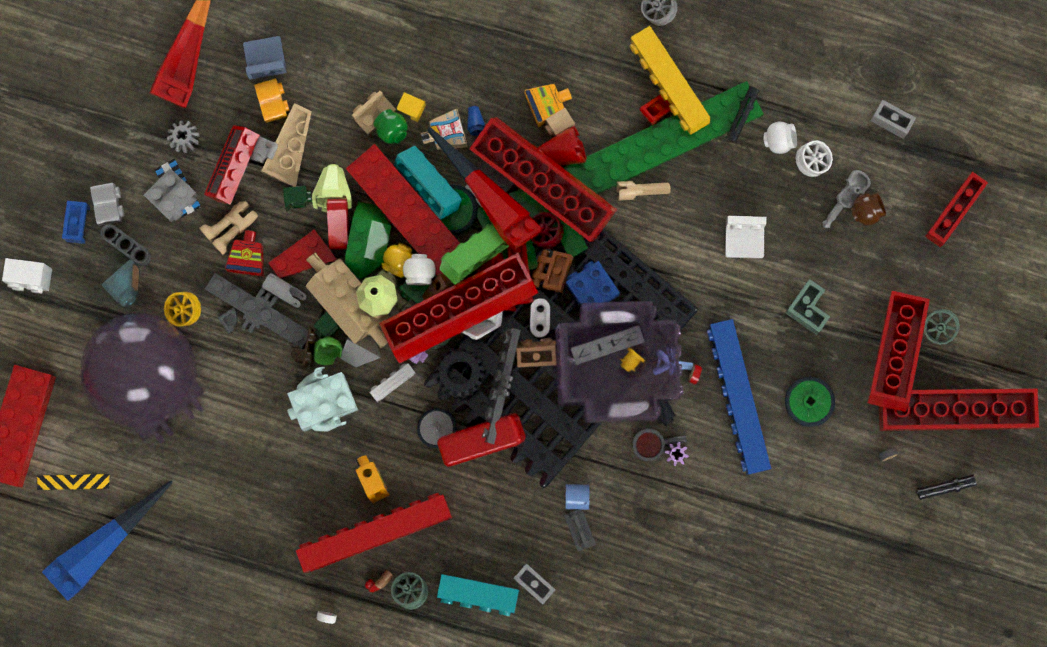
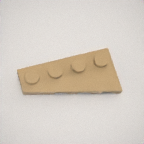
[261,103,312,187]

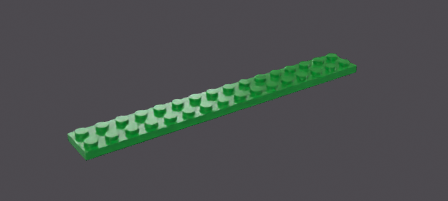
[477,81,764,229]

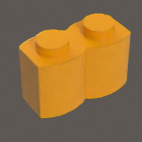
[254,78,290,123]

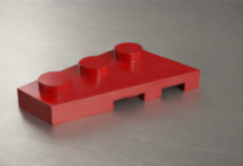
[268,229,337,279]

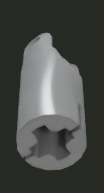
[262,273,306,308]

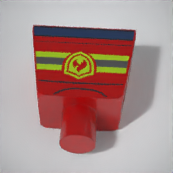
[225,231,264,277]

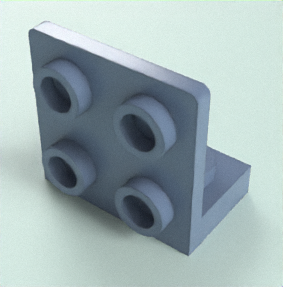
[243,36,287,80]

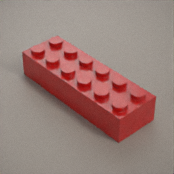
[867,291,930,412]
[0,365,56,488]

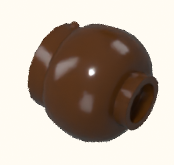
[851,193,886,226]

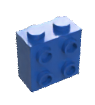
[566,261,620,316]

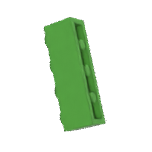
[439,224,509,285]

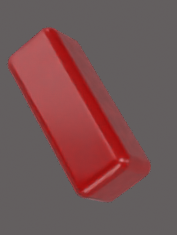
[437,413,526,467]

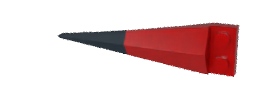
[427,126,542,250]

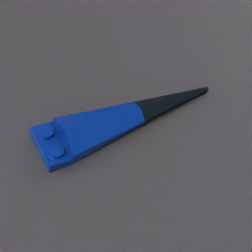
[42,481,173,601]

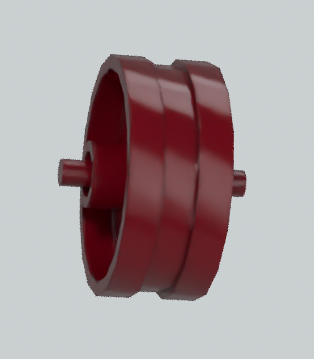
[531,212,564,249]

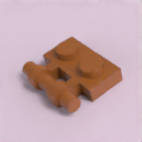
[532,249,573,293]

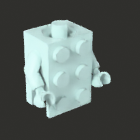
[287,367,358,432]

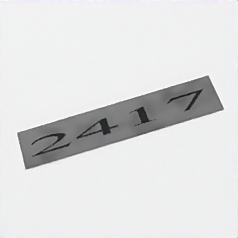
[571,326,644,365]

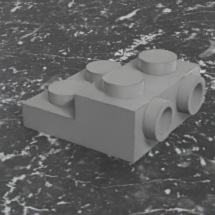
[144,168,198,222]

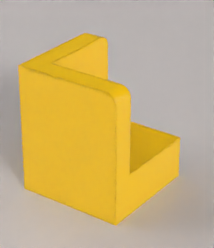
[397,92,426,122]

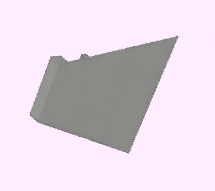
[340,335,381,368]

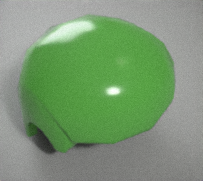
[313,337,342,365]

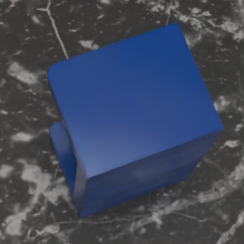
[62,201,90,244]

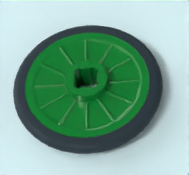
[429,184,478,234]
[785,377,835,427]

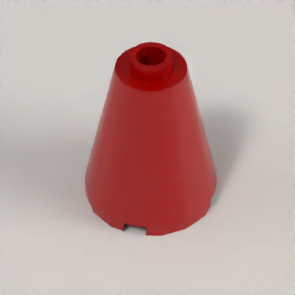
[537,126,586,165]

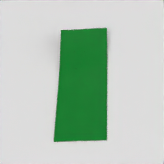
[549,212,588,257]

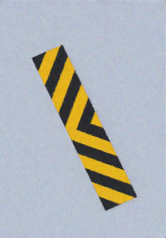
[37,474,109,490]

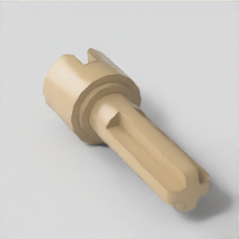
[616,181,670,201]

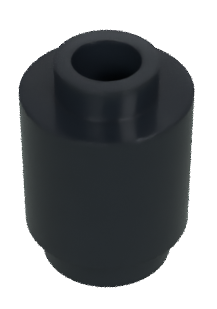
[650,396,676,426]

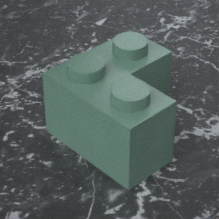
[785,279,830,335]

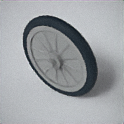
[417,408,457,448]

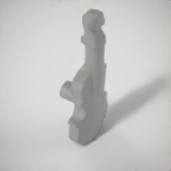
[822,170,871,228]

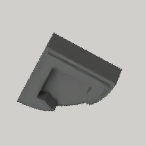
[218,307,237,334]

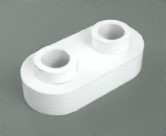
[530,299,550,338]

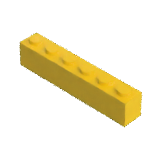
[629,26,710,135]

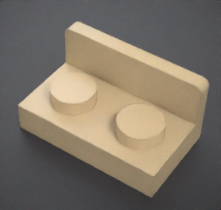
[352,91,396,135]

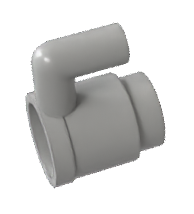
[250,136,278,164]

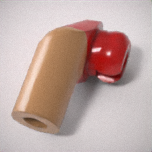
[365,570,393,593]

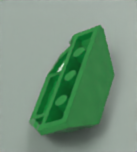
[345,202,392,279]

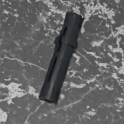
[725,86,760,143]
[917,474,977,500]

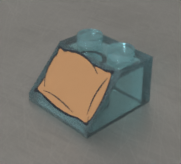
[101,259,140,307]

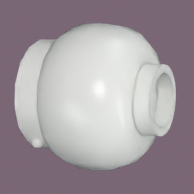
[764,122,797,154]
[403,254,436,285]

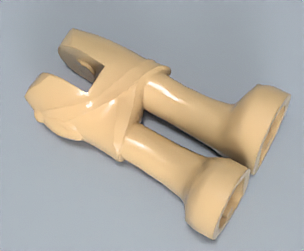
[199,201,258,255]

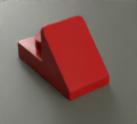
[639,95,671,126]

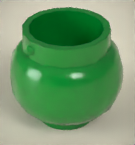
[373,109,408,144]

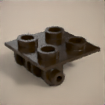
[291,327,317,369]

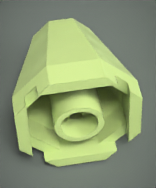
[312,164,352,212]
[356,275,398,317]

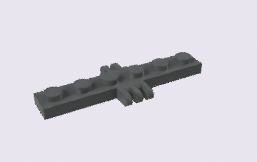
[205,273,308,349]
[482,328,521,444]

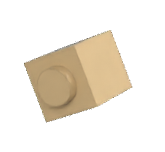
[544,108,575,137]

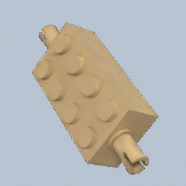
[306,253,389,348]

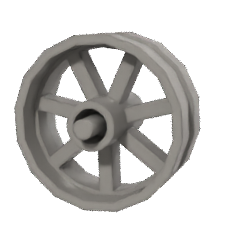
[641,0,677,26]

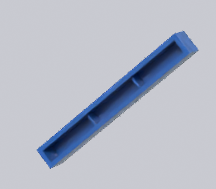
[707,319,771,475]

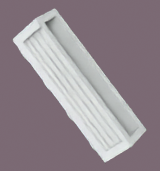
[370,363,416,403]

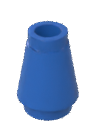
[467,106,486,136]

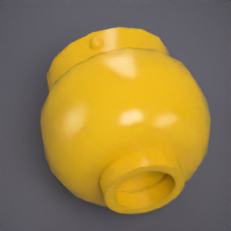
[382,243,413,278]

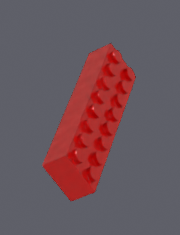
[470,117,617,242]
[346,144,460,276]
[379,253,538,364]
[879,389,1039,431]
[296,493,453,573]

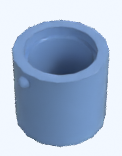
[566,484,589,510]

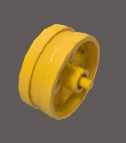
[164,292,201,327]

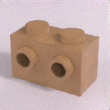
[516,338,558,367]

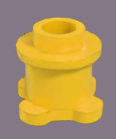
[620,348,645,372]

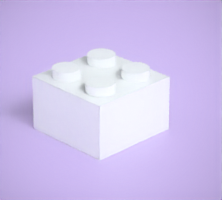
[2,258,52,294]

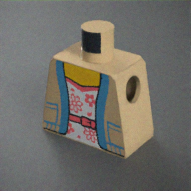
[421,109,467,150]

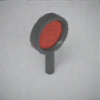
[632,429,687,462]

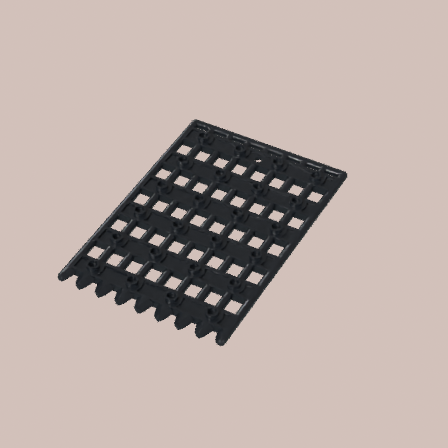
[424,228,698,488]

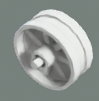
[796,140,833,177]

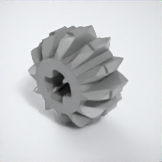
[167,120,200,153]

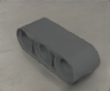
[101,224,152,266]

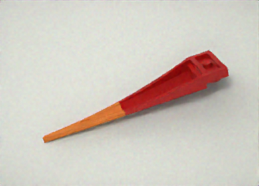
[150,0,211,108]

